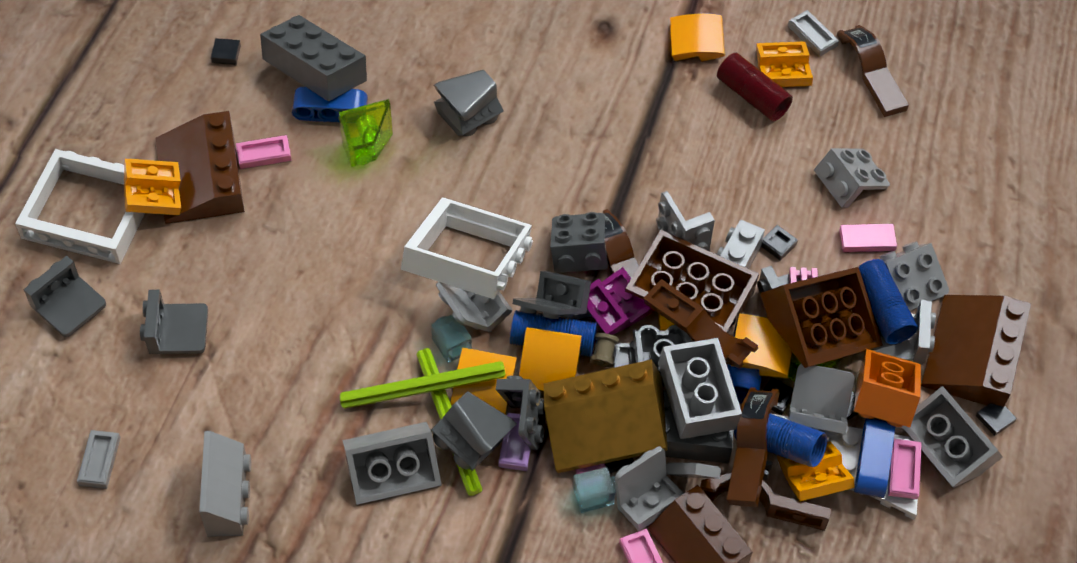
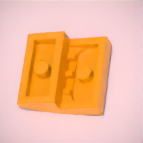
[670,14,725,62]
[756,42,813,87]
[124,158,181,215]
[731,313,792,378]
[519,327,582,391]
[451,347,517,415]
[777,441,855,501]

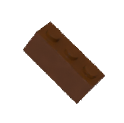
[648,485,753,563]

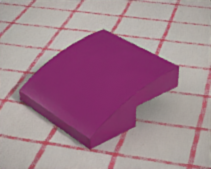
[587,267,654,335]

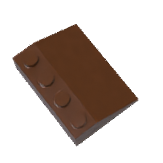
[155,111,245,224]
[625,230,759,333]
[760,267,883,368]
[921,295,1031,407]

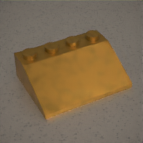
[544,359,668,473]

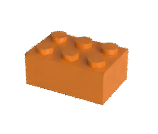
[854,349,921,427]

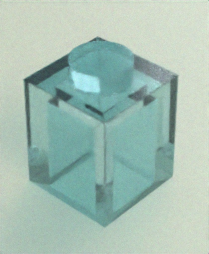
[431,315,472,363]
[573,467,616,513]

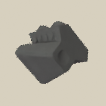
[434,70,504,136]
[628,325,692,387]
[431,391,517,471]

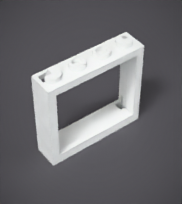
[15,149,145,264]
[401,197,533,299]

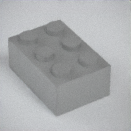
[658,338,742,439]

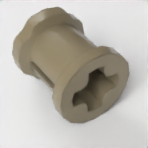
[589,333,619,367]

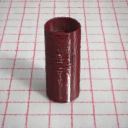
[717,52,793,121]

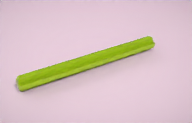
[417,348,482,496]
[340,361,506,409]

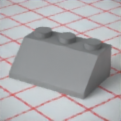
[902,386,1003,488]
[342,422,442,505]
[199,431,251,537]

